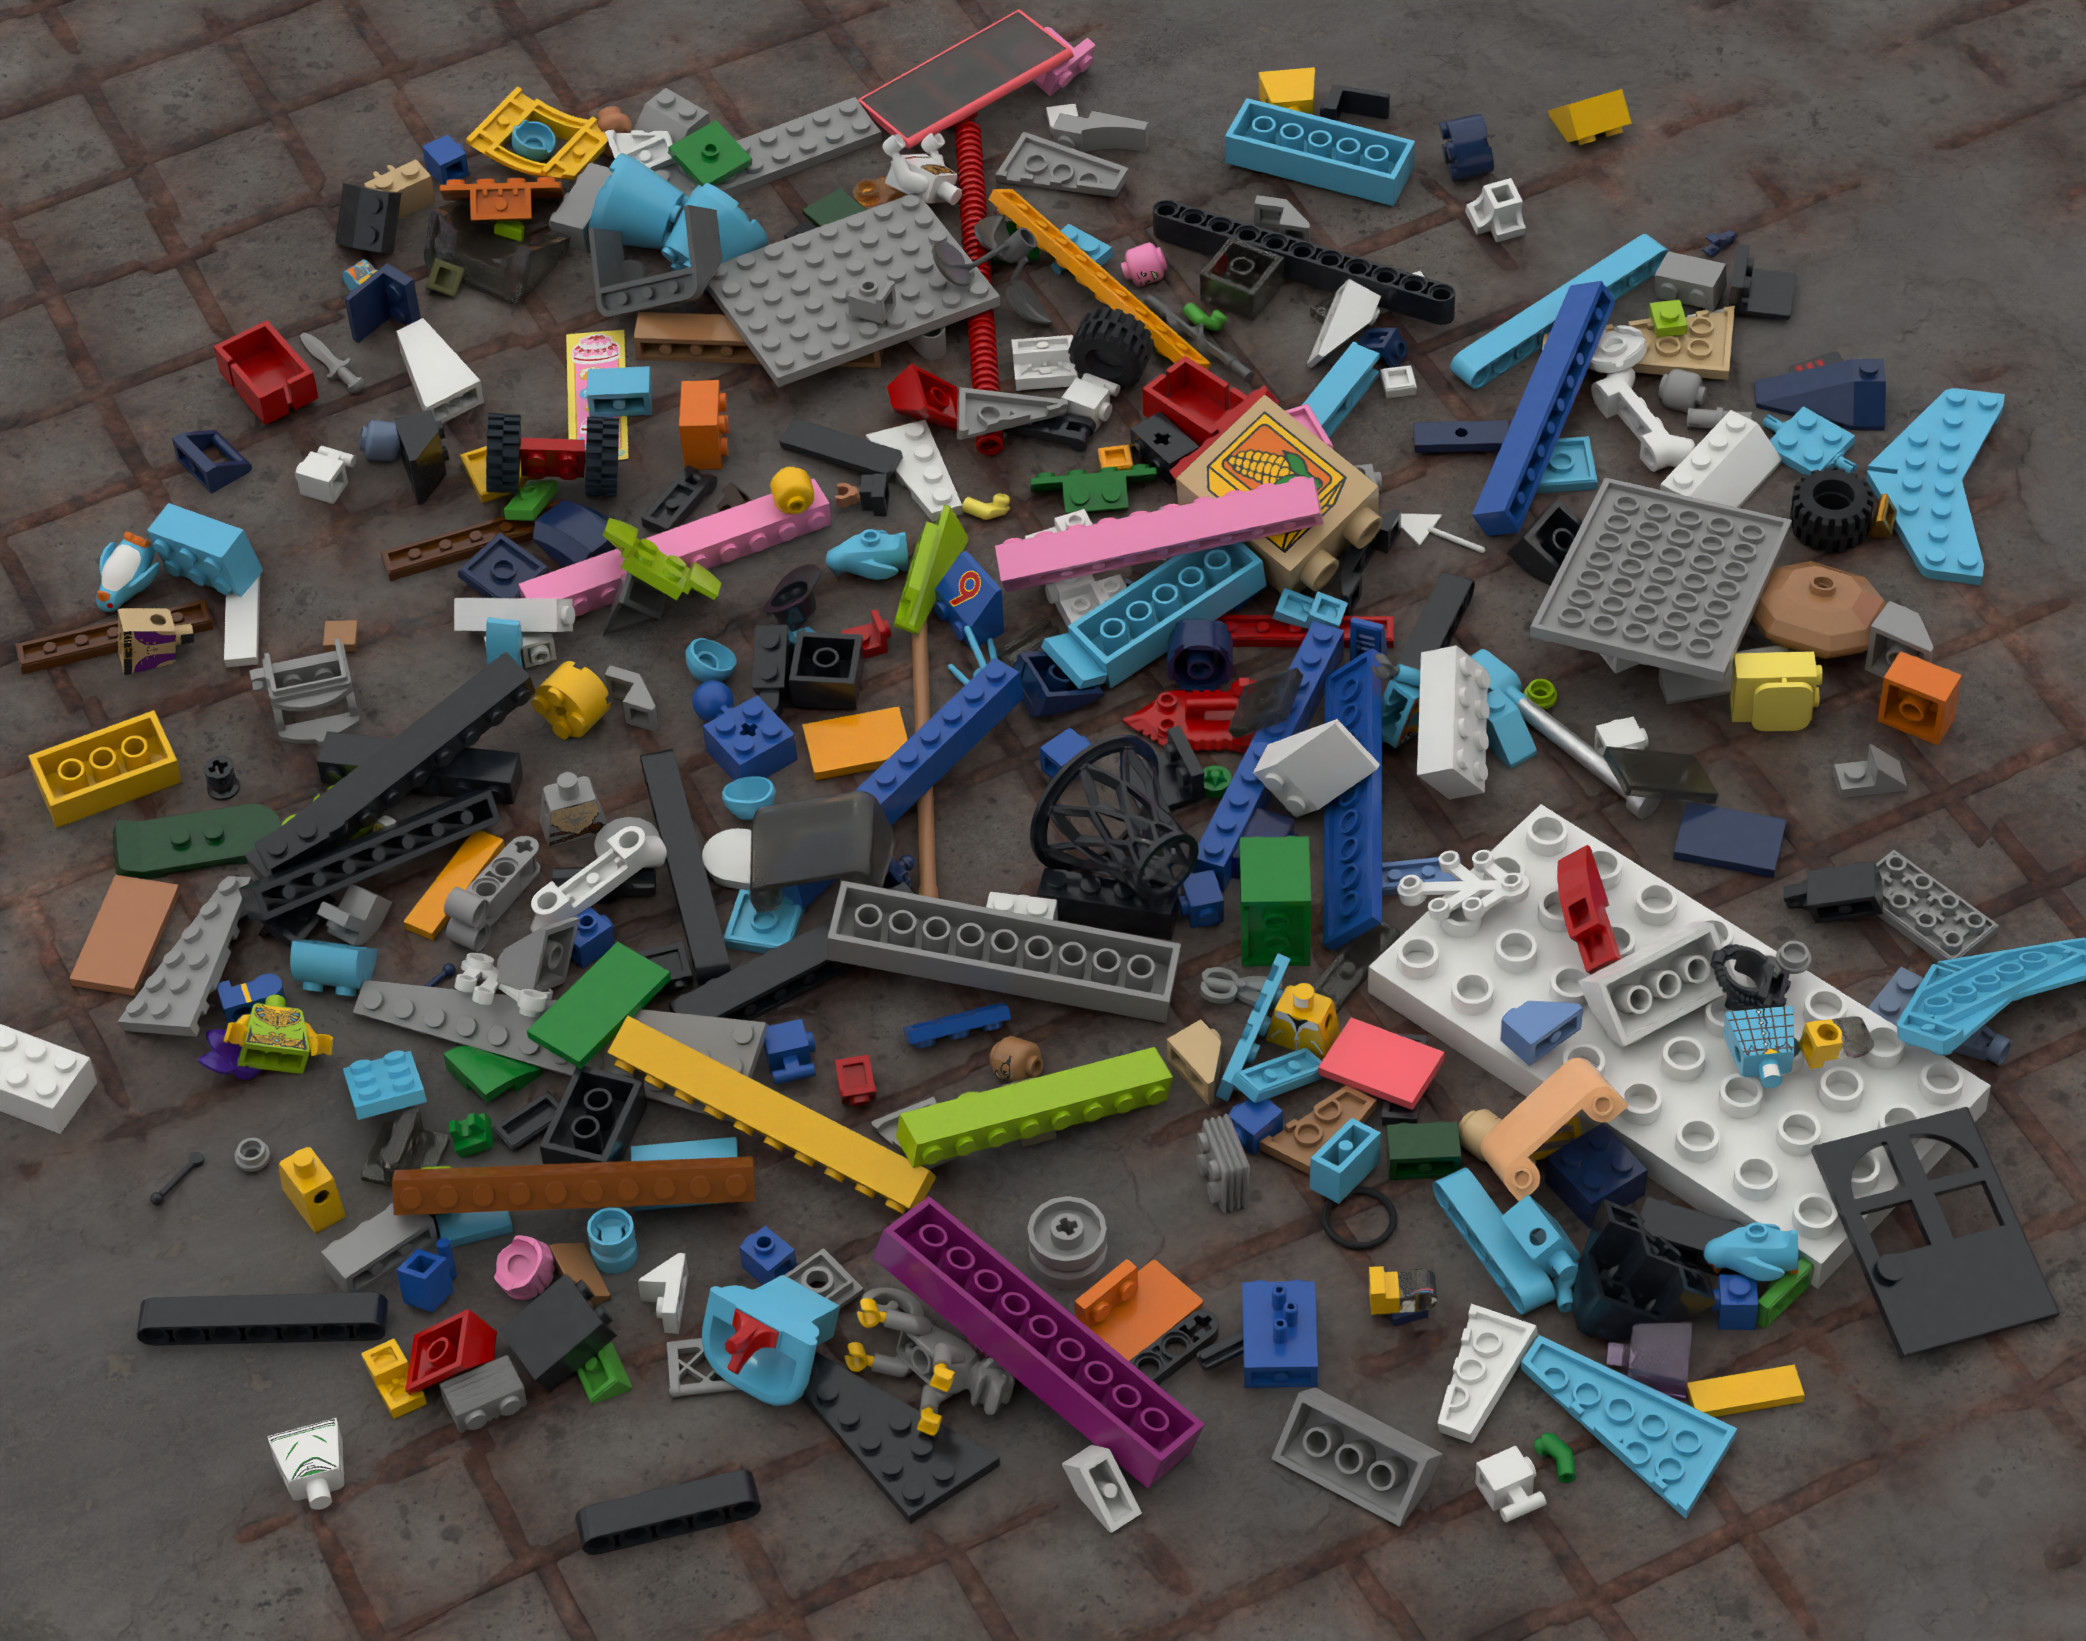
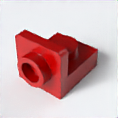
[841,609,891,658]

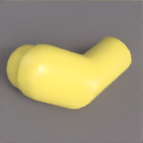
[962,493,1010,520]

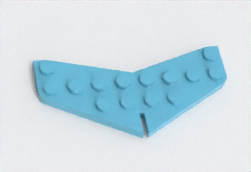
[1866,388,2005,585]
[1897,938,2086,1055]

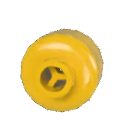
[770,467,815,514]

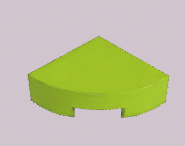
[494,221,525,242]

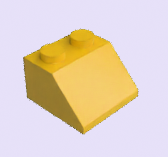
[1548,89,1632,145]

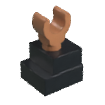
[835,474,890,516]

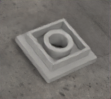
[784,1248,864,1309]

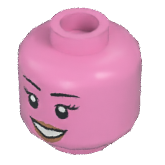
[1121,242,1168,287]

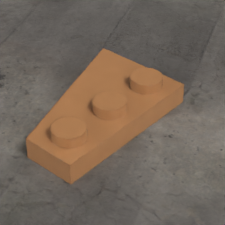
[1259,1085,1377,1175]

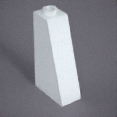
[397,318,484,423]

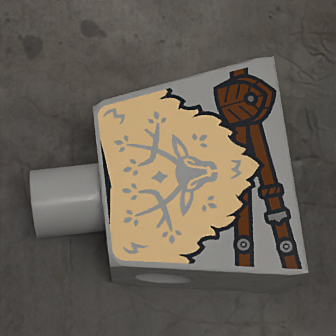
[540,772,608,847]

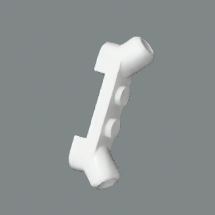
[1591,367,1695,472]
[531,826,667,932]

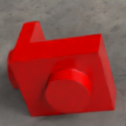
[834,1054,877,1107]

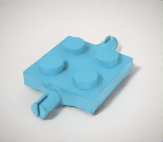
[1762,406,1858,475]

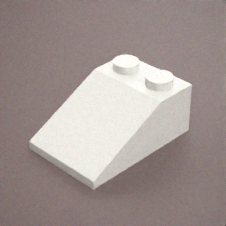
[1253,719,1380,817]

